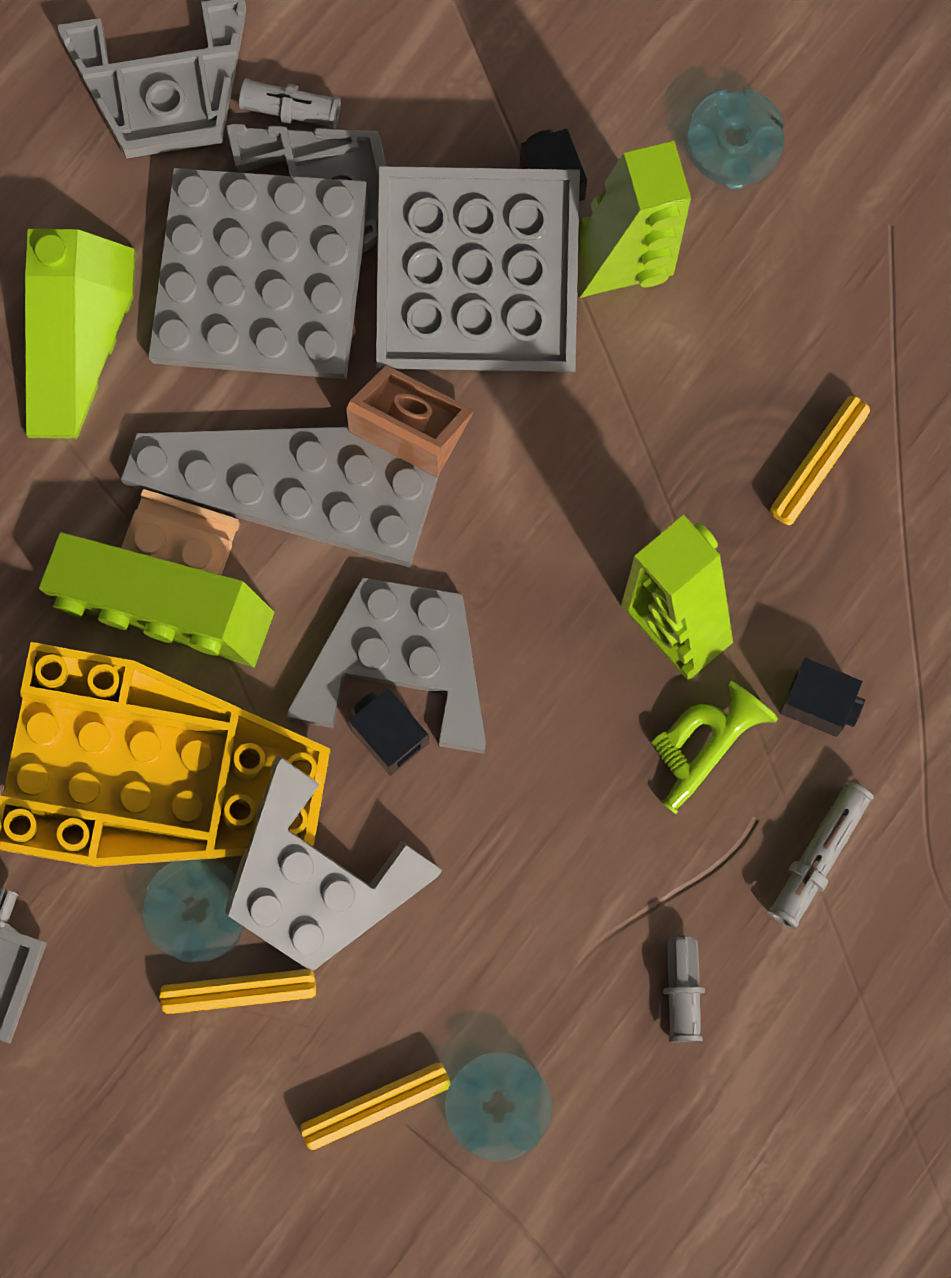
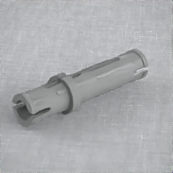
[767,780,874,930]

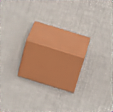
[347,365,474,477]

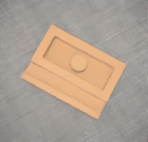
[121,489,240,575]

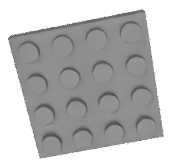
[376,166,580,372]
[149,168,370,379]

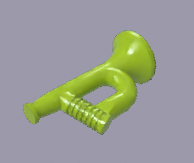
[651,681,779,814]

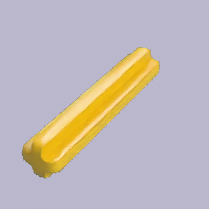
[770,396,870,525]
[160,969,316,1014]
[300,1062,451,1150]

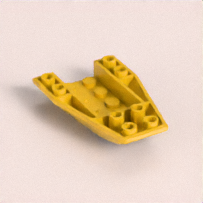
[0,642,331,867]

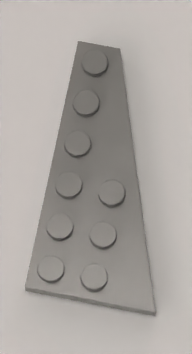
[121,427,440,568]

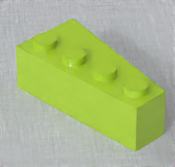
[577,141,691,298]
[621,514,733,681]
[39,532,275,668]

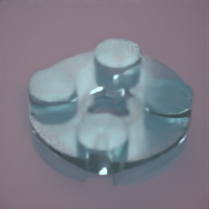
[686,89,785,190]
[143,859,245,963]
[445,1053,552,1161]

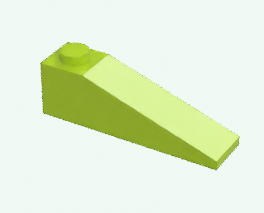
[25,229,136,439]

